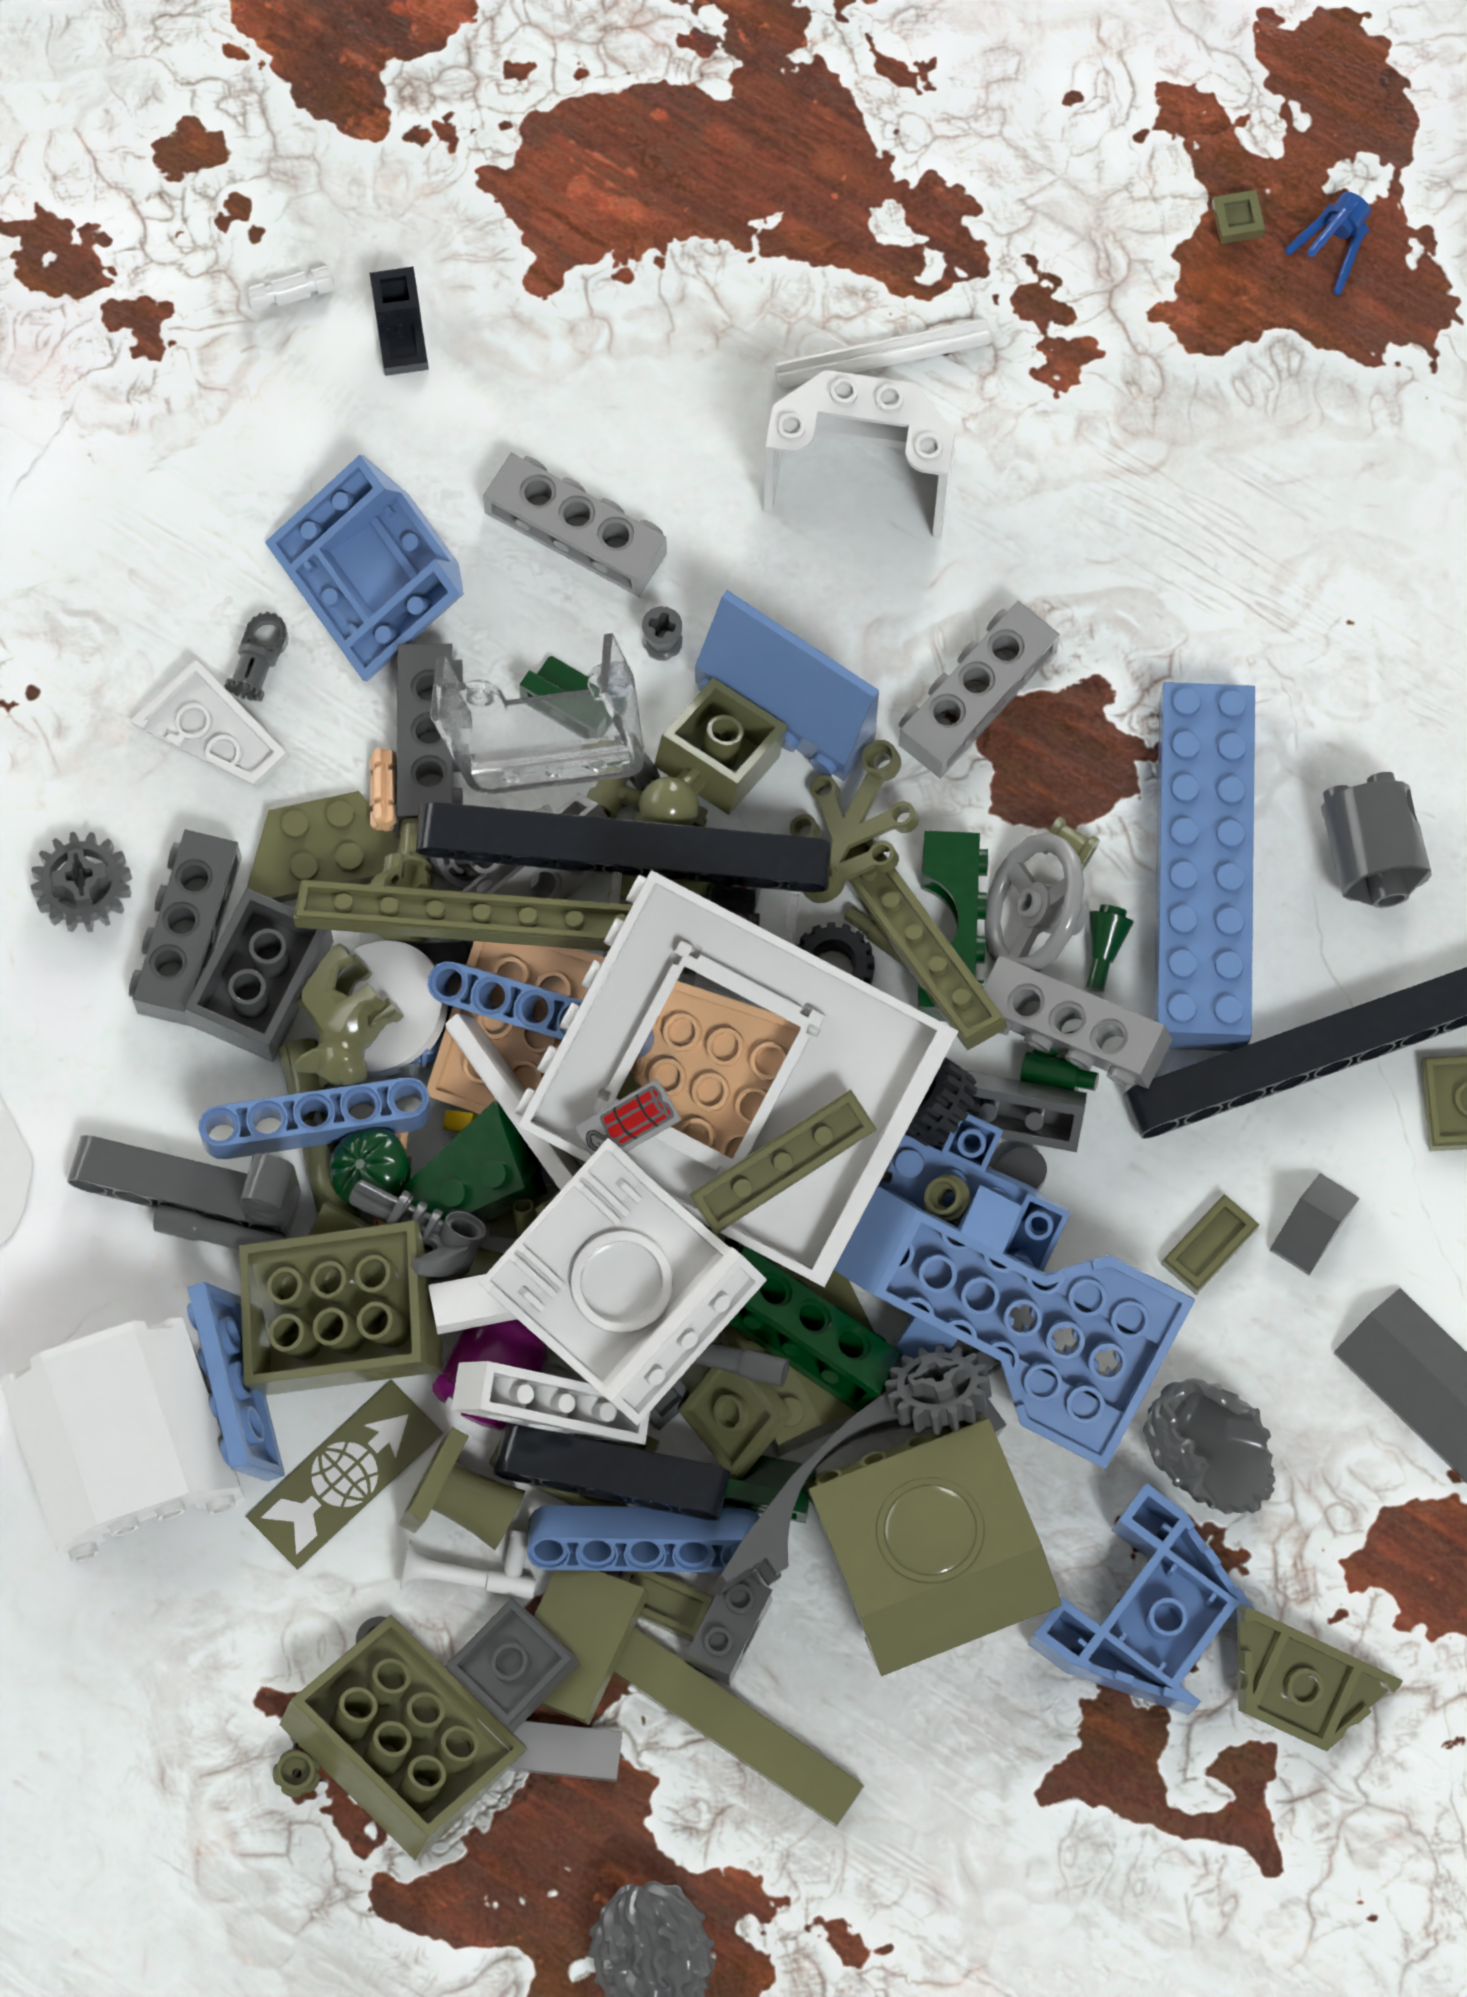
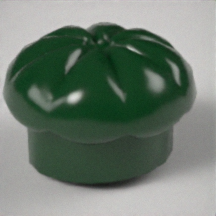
[329,1127,411,1209]

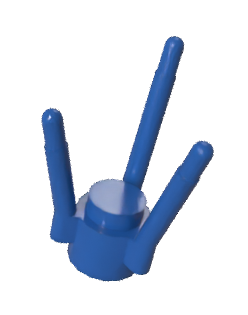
[1285,192,1371,296]

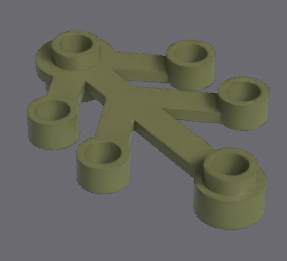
[790,740,919,903]

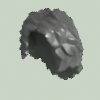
[1143,1378,1276,1514]
[587,1880,716,1997]

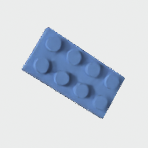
[187,1282,285,1481]

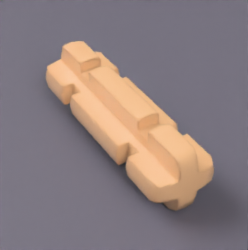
[370,748,397,832]

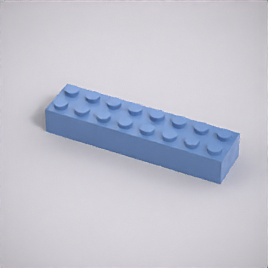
[1154,682,1255,1051]

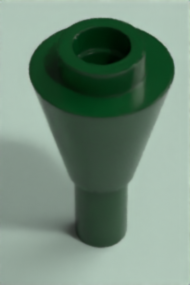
[1086,904,1134,992]

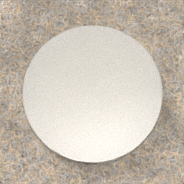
[313,940,448,1078]

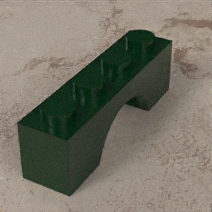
[917,831,988,1022]

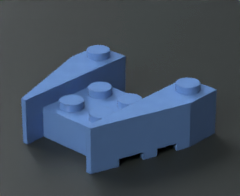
[1027,1483,1255,1715]

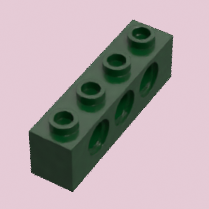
[728,1245,901,1413]

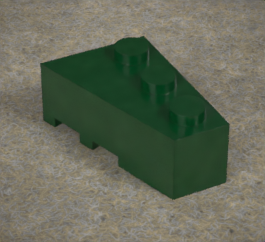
[395,1101,548,1249]

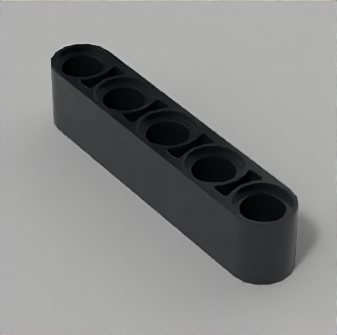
[493,1425,731,1521]

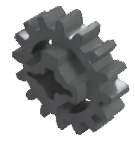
[30,832,132,932]
[885,1344,992,1434]

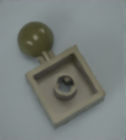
[639,678,788,826]

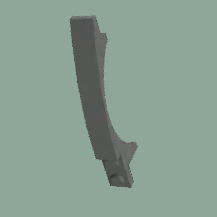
[713,1347,1007,1596]

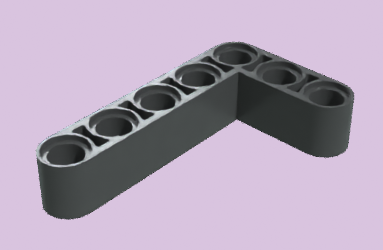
[67,1135,301,1238]

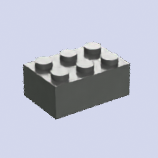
[184,888,334,1062]

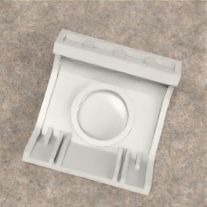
[478,1138,767,1426]

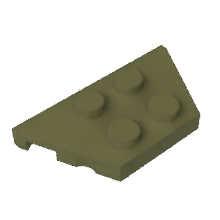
[247,791,399,902]
[1237,1604,1403,1752]

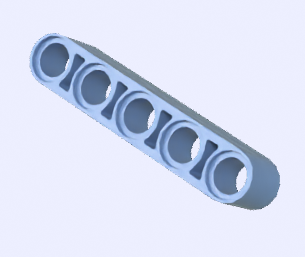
[427,961,654,1059]
[199,1077,431,1159]
[527,1505,760,1573]

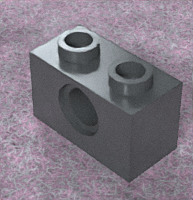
[686,1577,773,1686]

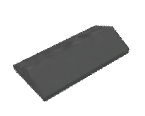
[1334,1288,1467,1483]

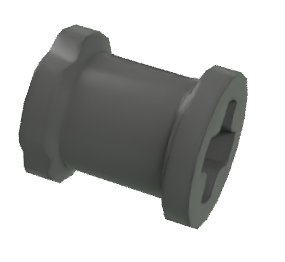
[642,606,683,661]

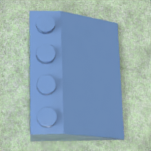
[695,590,879,781]

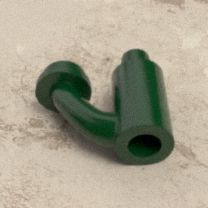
[1020,1029,1099,1091]

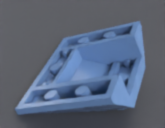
[265,455,464,682]

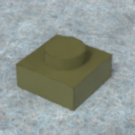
[1212,190,1265,244]

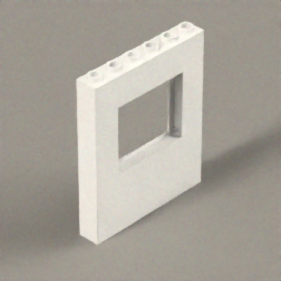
[515,870,959,1287]

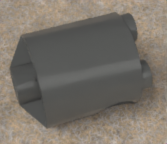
[1321,772,1432,908]

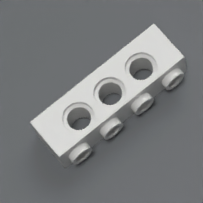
[451,1361,650,1445]

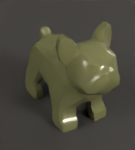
[294,943,404,1089]

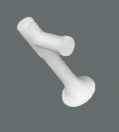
[400,1531,536,1600]

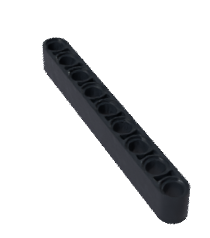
[416,802,832,893]
[1123,967,1467,1139]

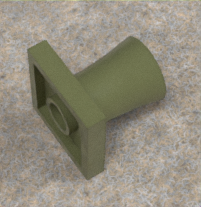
[398,1427,526,1551]

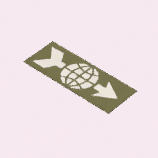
[245,1380,443,1570]

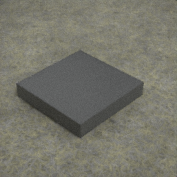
[444,1597,580,1734]

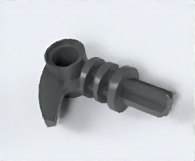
[349,1180,486,1277]

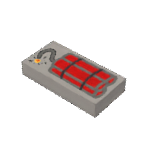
[574,1078,682,1156]

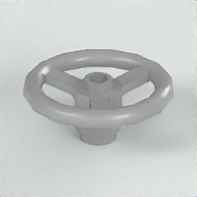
[984,832,1088,972]

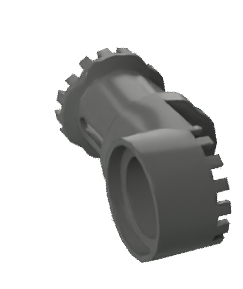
[224,612,289,701]

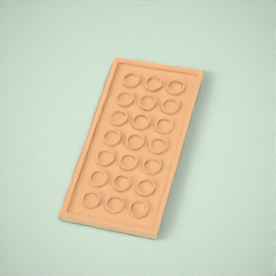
[427,941,801,1159]

